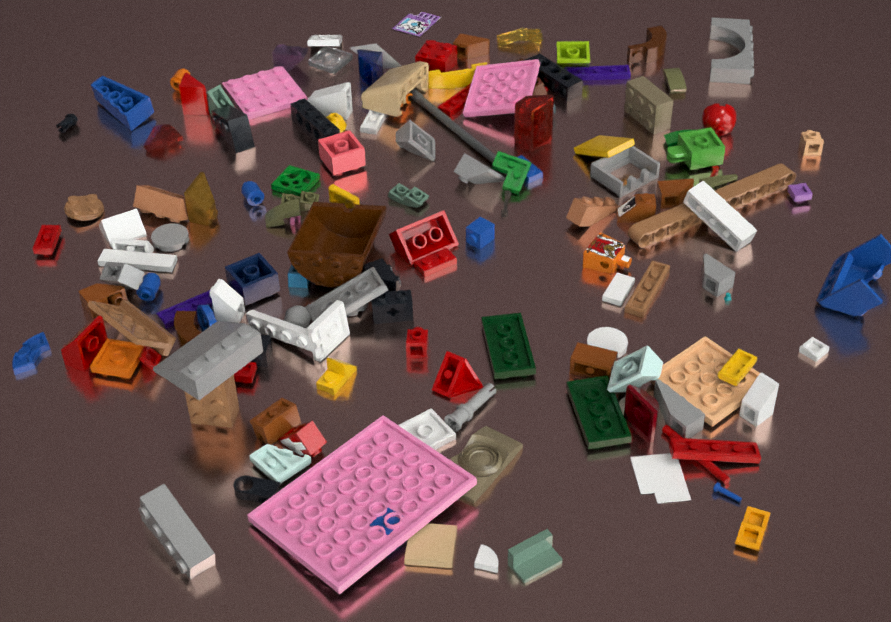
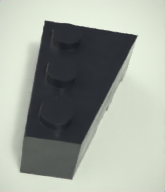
[211,105,255,153]

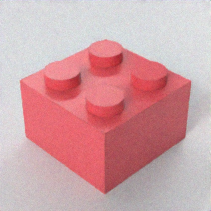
[318,130,366,175]

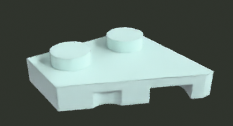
[249,444,312,483]

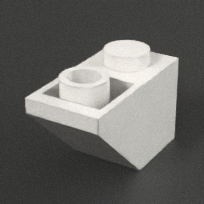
[210,279,245,323]
[739,373,779,427]

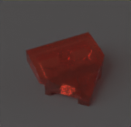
[143,124,184,151]

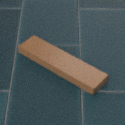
[624,261,670,318]

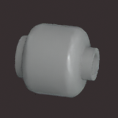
[284,305,311,329]

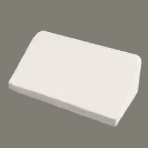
[111,238,154,253]

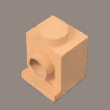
[800,130,824,156]

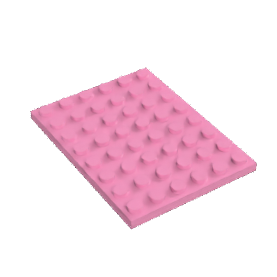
[247,415,477,594]

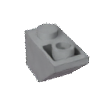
[701,254,735,297]

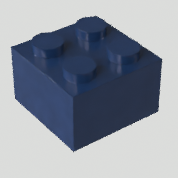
[225,252,280,306]

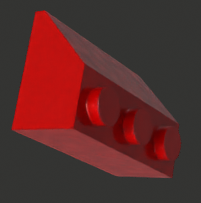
[388,210,459,266]

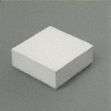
[799,337,829,362]

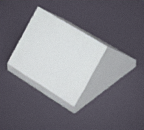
[99,209,147,248]

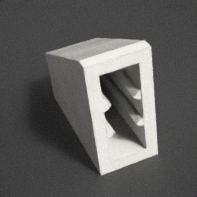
[307,82,353,120]

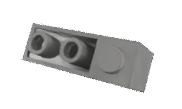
[654,379,705,439]

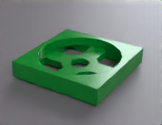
[271,165,320,196]

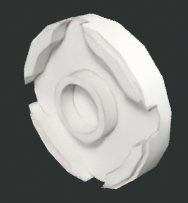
[587,327,628,358]

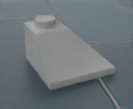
[396,120,435,161]
[454,153,506,184]

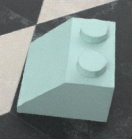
[607,345,663,392]

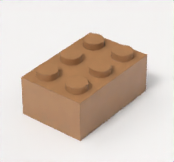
[184,374,239,428]

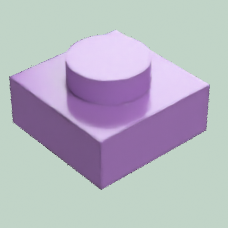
[787,183,813,202]

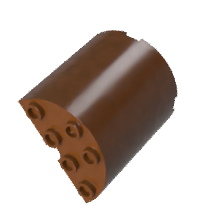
[287,202,386,287]

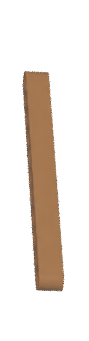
[627,163,796,248]

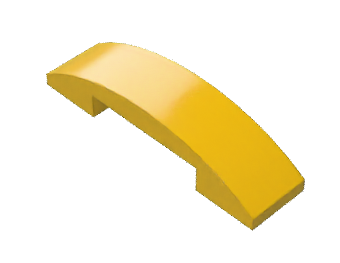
[428,62,487,89]

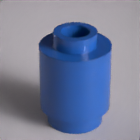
[241,181,264,206]
[136,273,161,301]

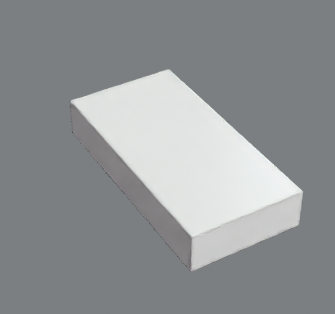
[602,273,635,306]

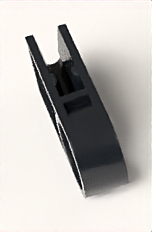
[233,475,281,503]

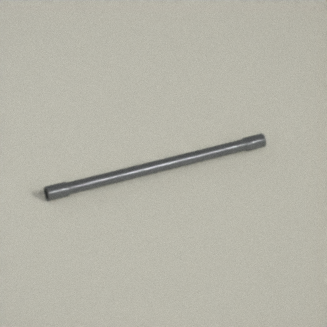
[409,88,507,176]

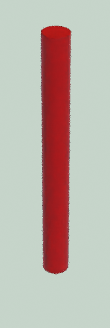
[662,425,731,485]

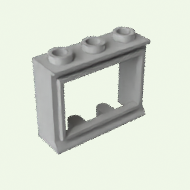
[590,146,660,198]

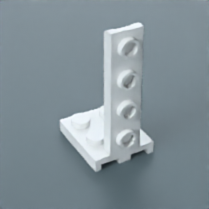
[246,300,350,362]

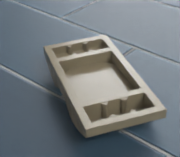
[450,426,523,504]

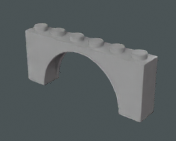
[710,18,754,84]

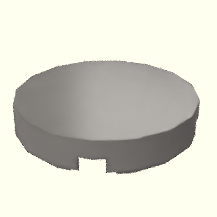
[151,223,189,252]

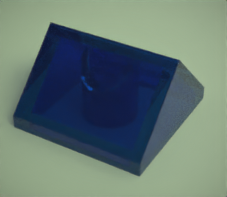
[357,49,384,87]

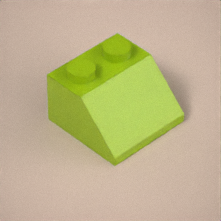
[556,41,590,68]

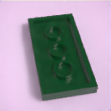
[481,313,536,379]
[566,375,632,449]

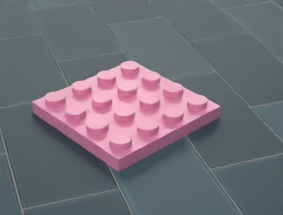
[463,59,540,117]
[222,66,308,120]

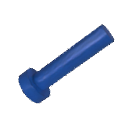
[713,482,742,503]

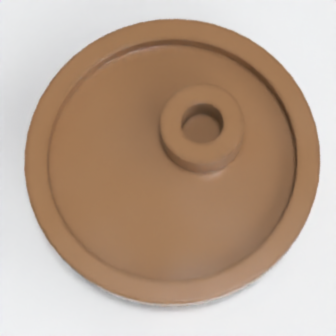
[64,194,104,221]

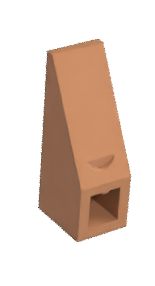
[566,196,619,227]

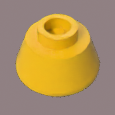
[326,113,347,133]

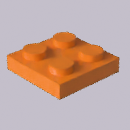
[90,338,144,379]

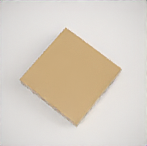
[404,523,457,568]

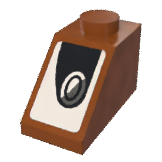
[616,193,656,223]

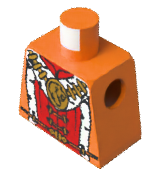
[583,232,632,274]

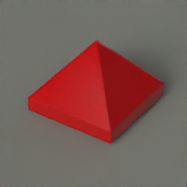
[139,346,162,371]

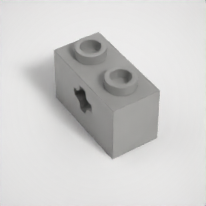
[99,262,144,290]

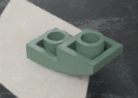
[388,183,429,207]

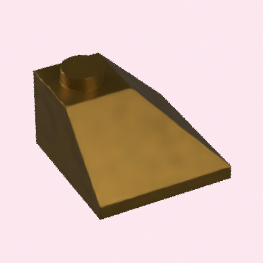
[184,172,218,226]

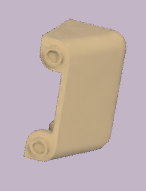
[361,61,429,117]

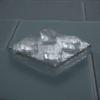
[308,46,353,74]

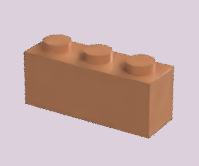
[133,185,189,223]

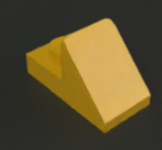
[316,357,357,395]

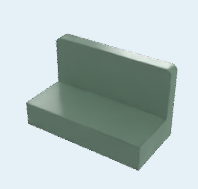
[508,529,562,583]

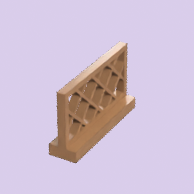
[87,300,176,356]

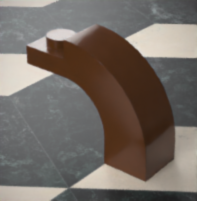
[627,25,667,63]
[174,311,202,347]

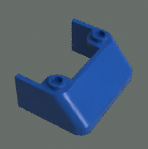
[816,234,891,316]

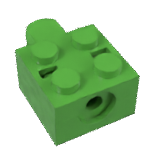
[667,127,725,170]

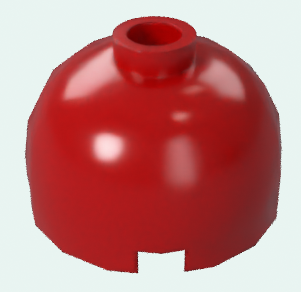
[702,103,736,136]

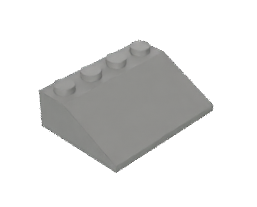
[153,321,263,400]

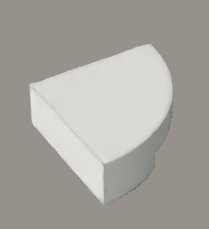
[474,544,498,573]

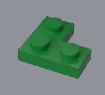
[492,151,532,195]

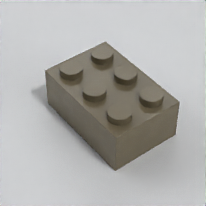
[624,76,674,135]

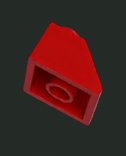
[61,315,108,372]

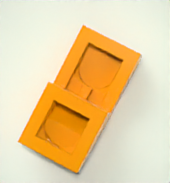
[735,506,770,551]

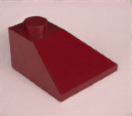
[624,385,659,443]

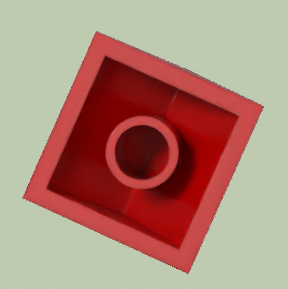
[179,72,210,115]

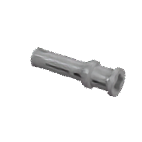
[444,383,497,432]

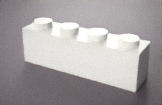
[683,181,757,252]

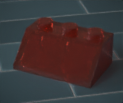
[514,95,554,155]

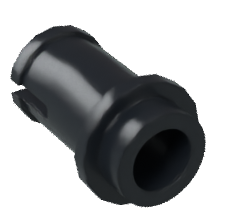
[56,113,78,133]

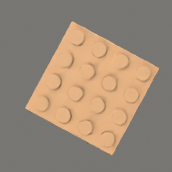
[649,336,760,427]

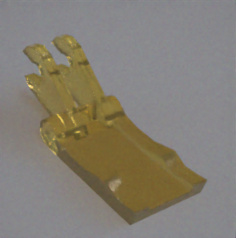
[497,28,543,47]

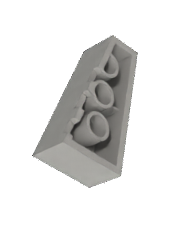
[138,484,215,579]

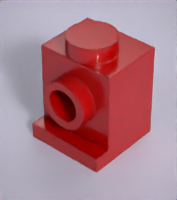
[406,327,428,359]

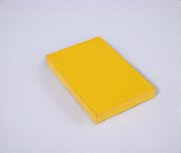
[574,135,635,158]

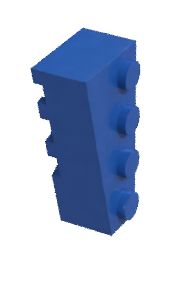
[91,76,154,131]

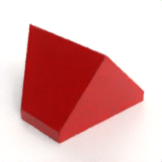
[431,351,484,398]

